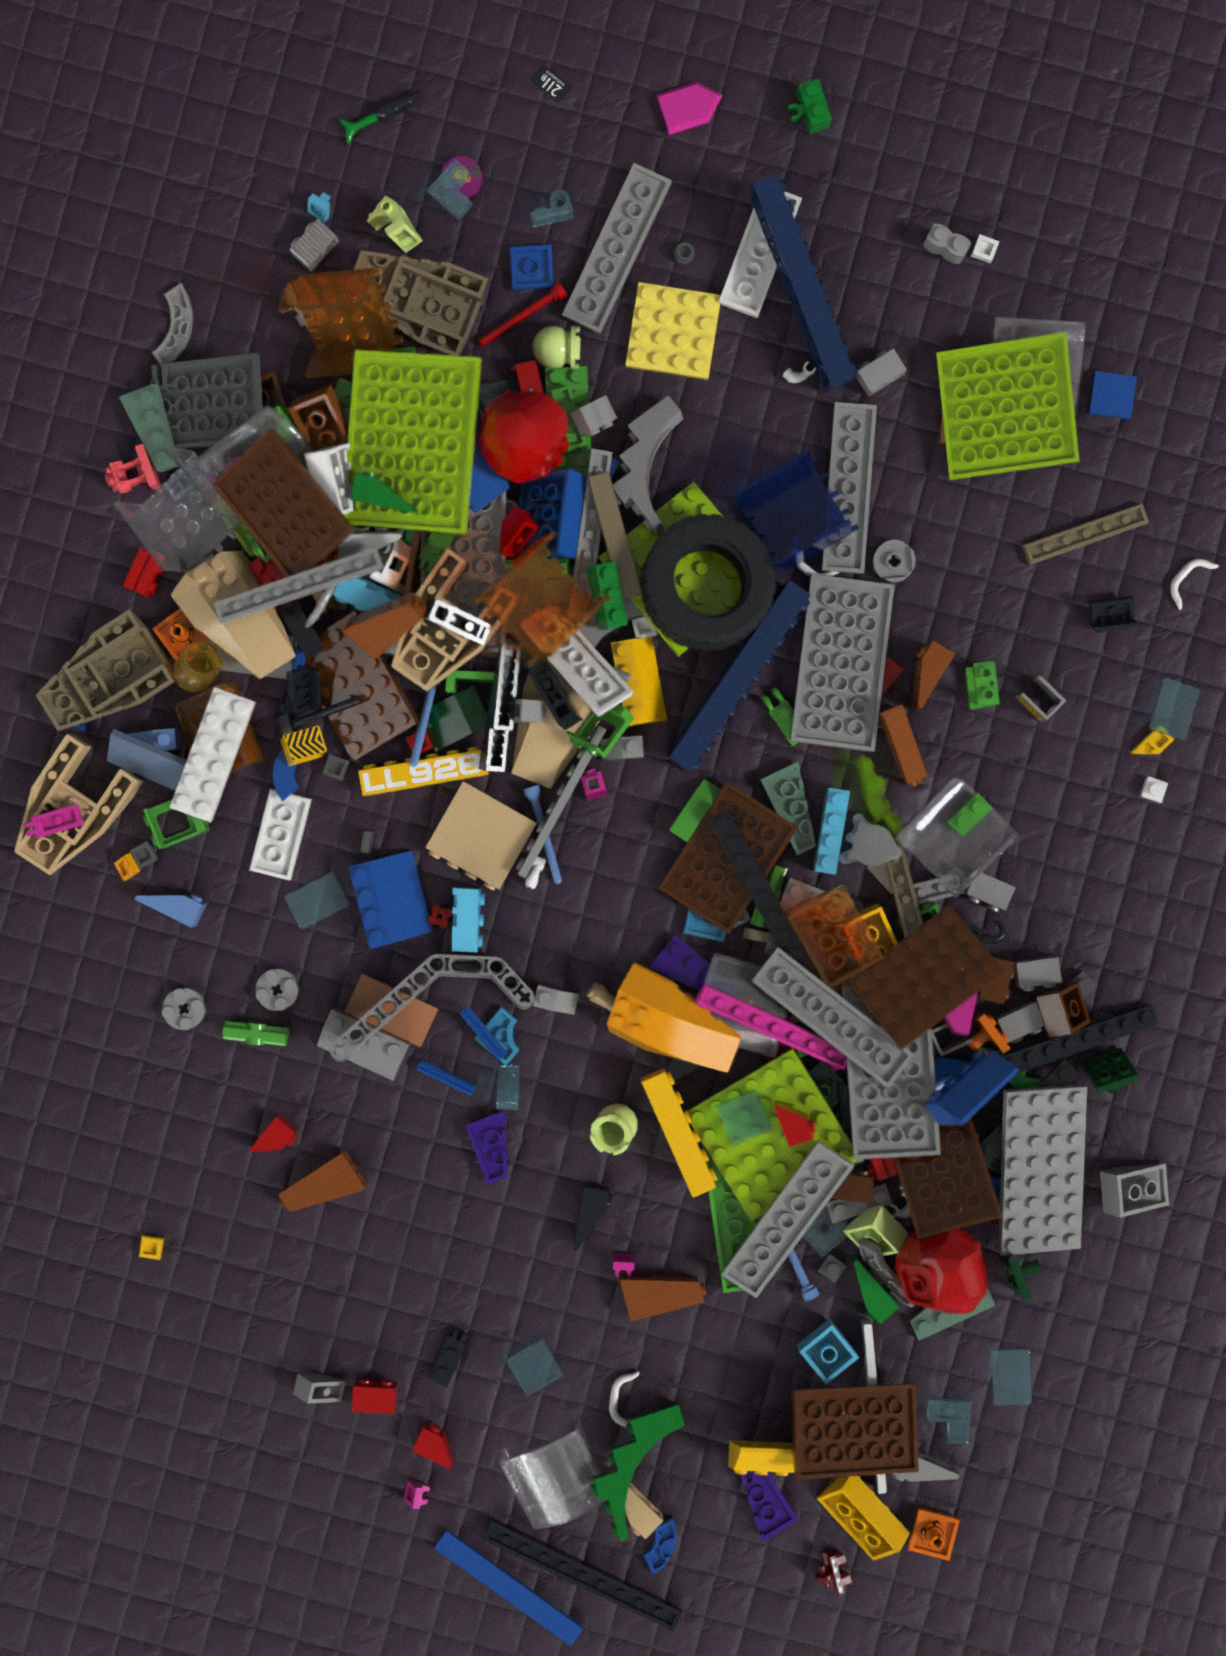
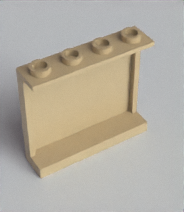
[426,782,537,891]

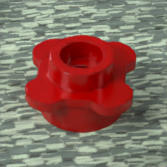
[428,904,452,928]

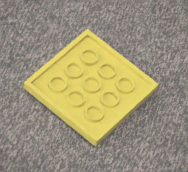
[625,282,721,380]

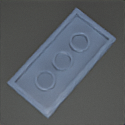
[107,729,187,791]

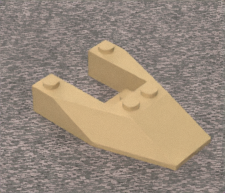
[391,548,519,691]
[14,734,144,875]

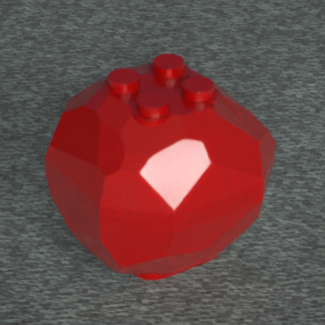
[477,390,570,484]
[895,1229,988,1314]

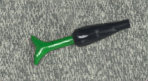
[340,90,424,144]

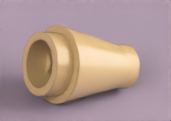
[586,982,615,1012]

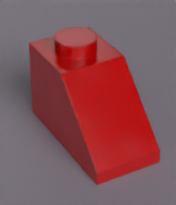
[499,506,540,559]
[774,1101,817,1147]
[249,1114,299,1152]
[412,1422,453,1469]

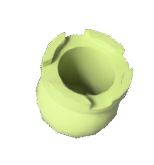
[532,325,580,370]
[590,1103,638,1155]

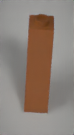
[342,592,428,659]
[878,705,927,787]
[278,1150,368,1212]
[620,1275,707,1322]

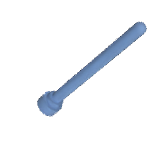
[410,682,440,767]
[523,785,562,884]
[788,1249,820,1301]

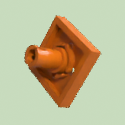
[152,609,208,663]
[968,1010,1010,1053]
[907,1507,960,1561]

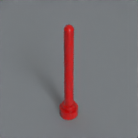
[478,281,568,346]

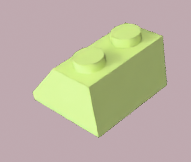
[843,1205,908,1256]

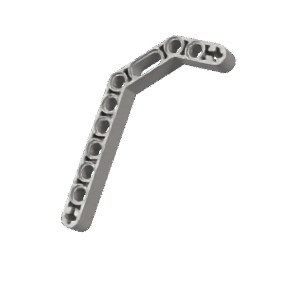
[330,954,535,1062]

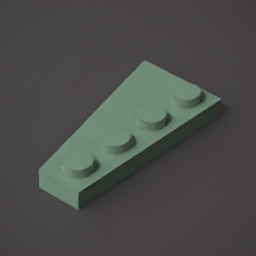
[119,384,180,472]
[760,762,816,855]
[909,1288,995,1340]

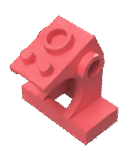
[105,444,162,493]

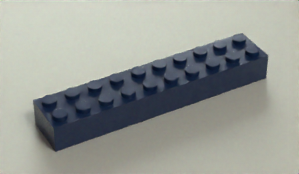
[749,174,857,393]
[665,580,811,772]

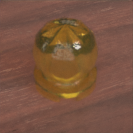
[173,640,223,693]

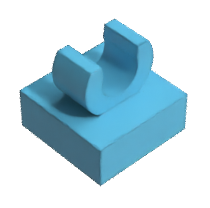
[307,192,331,223]

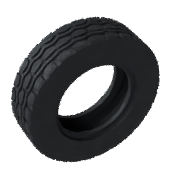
[640,514,776,651]

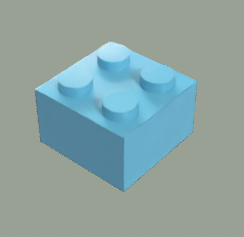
[797,1318,859,1384]

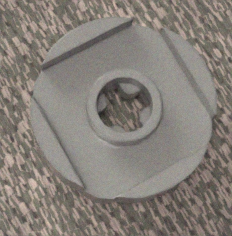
[872,540,916,583]
[256,968,299,1011]
[162,988,206,1030]

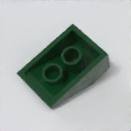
[418,686,487,752]

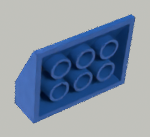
[517,469,586,560]
[348,851,434,949]

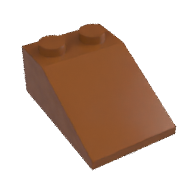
[288,385,349,452]
[912,640,955,711]

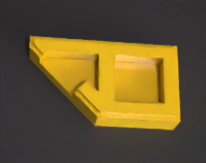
[1130,724,1174,754]

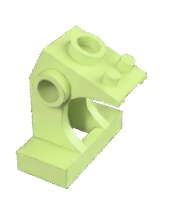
[367,196,423,253]

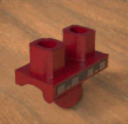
[815,1550,852,1595]

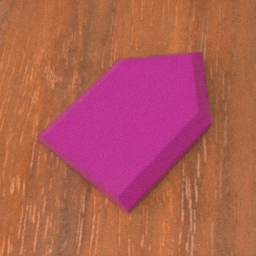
[656,82,723,135]

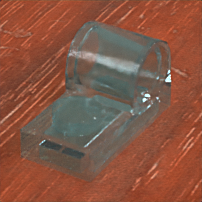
[530,190,574,228]
[496,1065,520,1111]

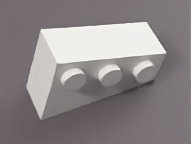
[305,443,353,514]

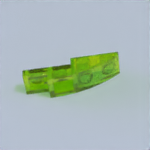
[857,755,903,835]

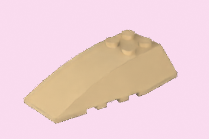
[171,551,296,679]
[512,651,600,789]

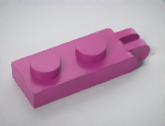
[23,804,84,838]

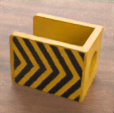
[280,726,327,766]

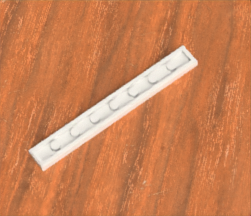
[861,1319,887,1494]

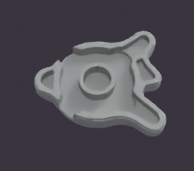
[839,814,902,867]

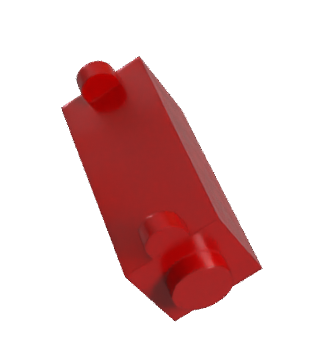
[510,360,543,393]

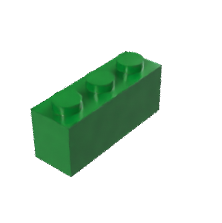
[586,561,628,630]

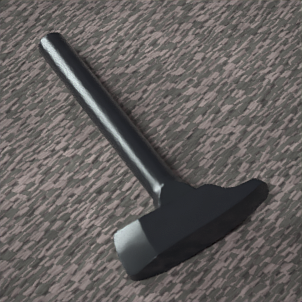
[275,695,362,735]

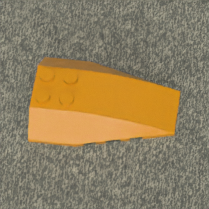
[607,963,742,1073]

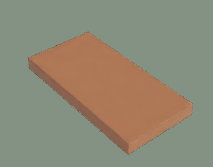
[344,973,439,1047]

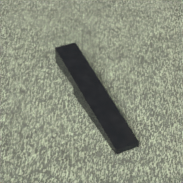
[478,643,521,772]

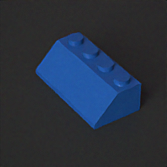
[925,1050,1019,1125]

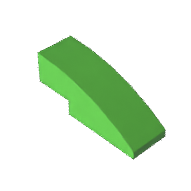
[669,779,721,843]

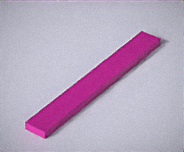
[694,983,847,1070]

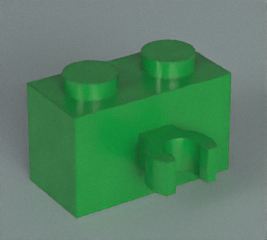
[787,78,832,134]

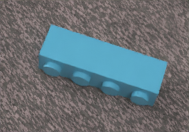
[812,788,850,875]

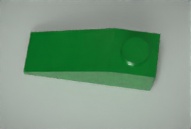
[350,471,419,514]
[852,1255,899,1324]

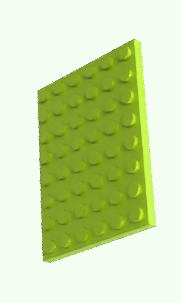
[344,350,482,534]

